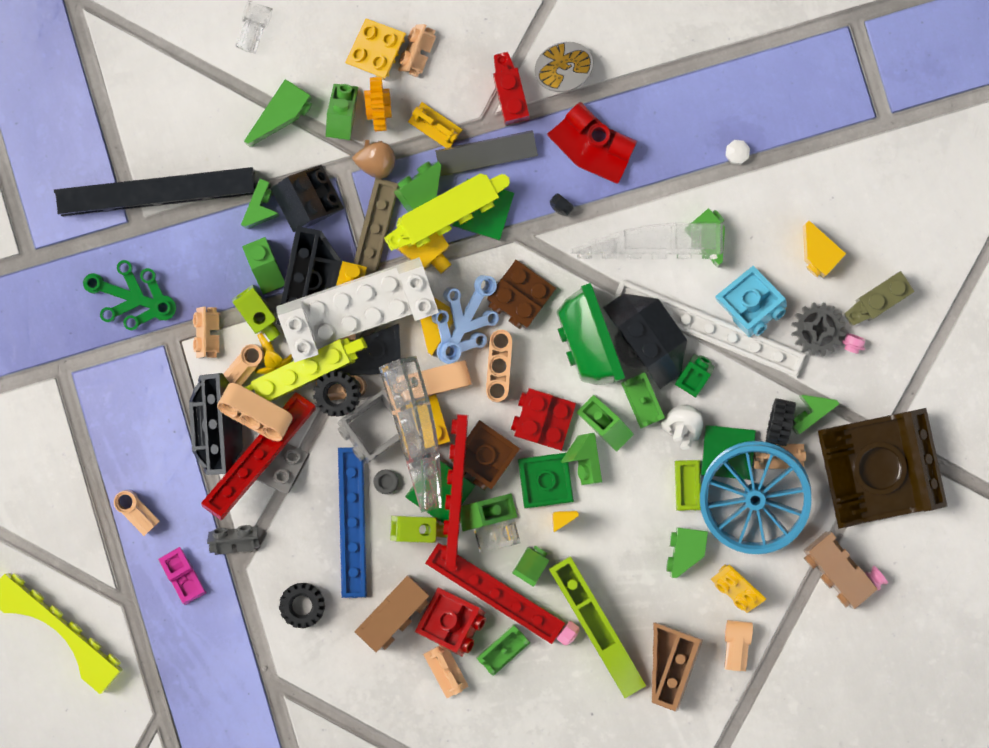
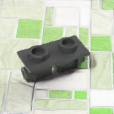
[207,525,260,555]

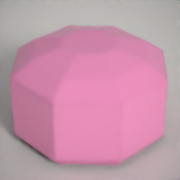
[557,621,579,646]

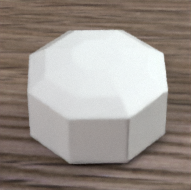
[725,140,750,165]

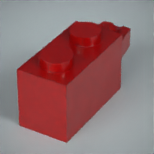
[493,52,529,126]

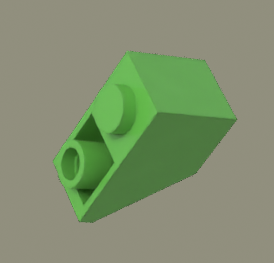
[325,84,358,140]
[394,161,441,212]
[666,527,708,578]

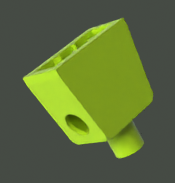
[232,285,281,342]
[390,515,448,543]

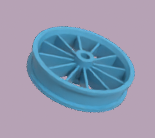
[700,441,811,554]

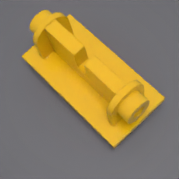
[408,102,463,148]

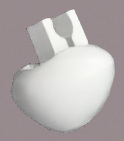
[661,404,703,450]

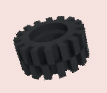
[313,371,361,417]
[766,398,796,446]
[279,583,325,629]

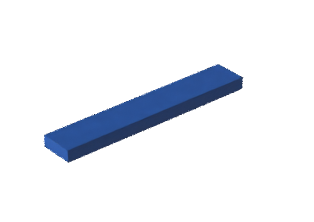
[338,447,367,598]

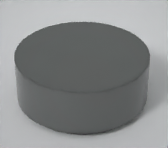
[373,469,399,494]

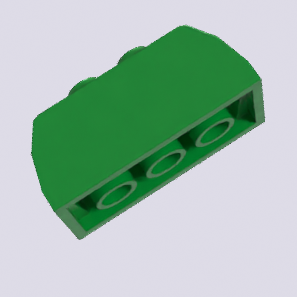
[557,283,625,385]

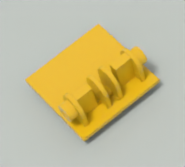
[345,19,406,80]
[710,564,766,613]

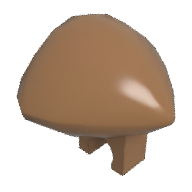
[352,140,395,179]

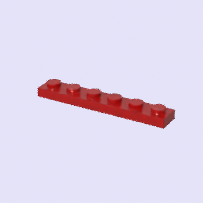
[201,392,316,521]
[441,414,469,567]
[425,542,565,644]

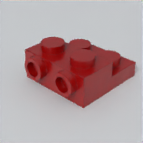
[511,388,576,451]
[415,587,486,657]

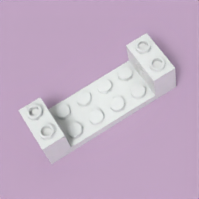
[276,257,439,363]

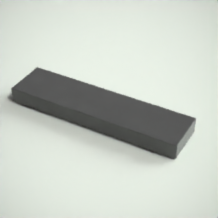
[435,130,538,176]

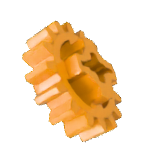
[364,77,392,132]

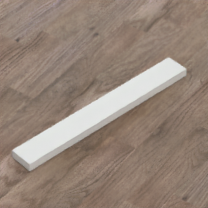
[613,279,806,378]

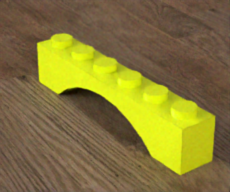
[0,573,123,694]

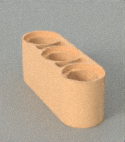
[486,329,512,403]
[396,360,472,402]
[217,383,292,441]

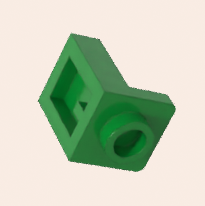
[675,354,714,398]

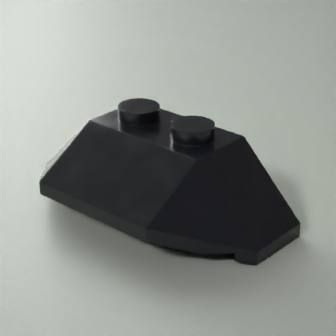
[276,226,341,325]
[603,293,687,389]
[189,373,243,475]

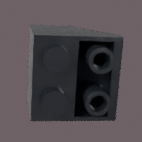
[271,164,344,233]

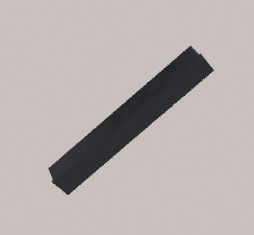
[54,167,256,217]

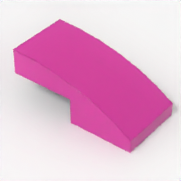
[158,547,206,605]

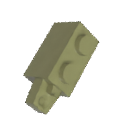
[844,271,915,326]

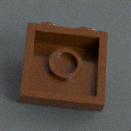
[487,260,556,329]
[451,420,520,491]

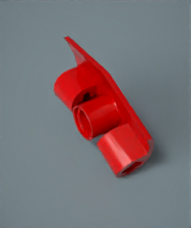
[547,102,637,184]

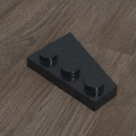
[337,324,402,375]

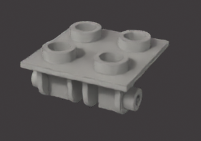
[257,443,308,495]

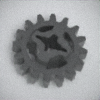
[791,302,846,357]

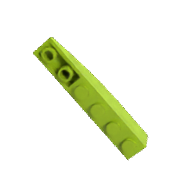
[548,556,646,698]

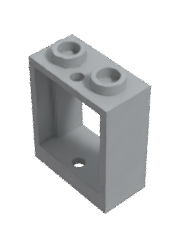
[338,386,418,464]

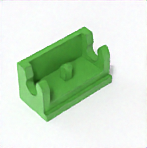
[621,372,665,429]
[477,624,531,676]

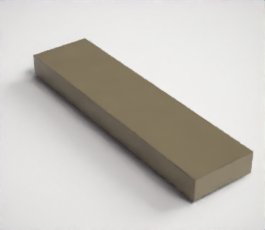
[353,178,399,276]

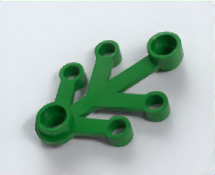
[83,260,176,331]

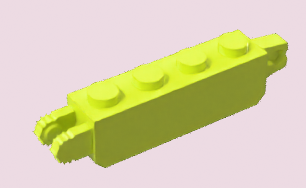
[384,173,510,251]
[244,338,367,402]

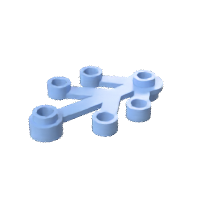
[432,275,499,364]

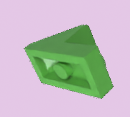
[241,179,280,229]
[792,395,839,435]
[561,432,602,485]

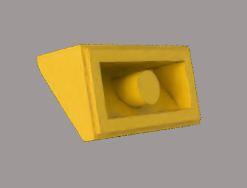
[552,511,579,532]

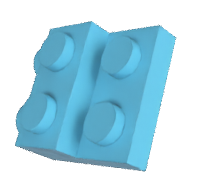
[715,266,787,338]

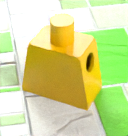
[396,232,452,274]

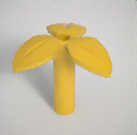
[255,333,293,374]

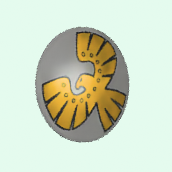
[535,42,593,92]

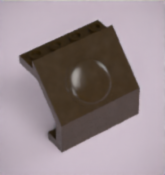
[817,408,948,529]

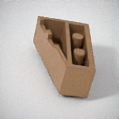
[803,531,878,609]
[354,575,430,652]
[652,622,703,712]

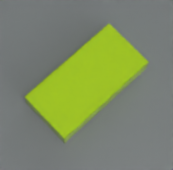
[674,460,701,511]

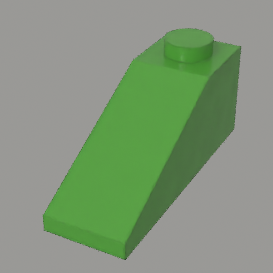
[244,79,312,147]

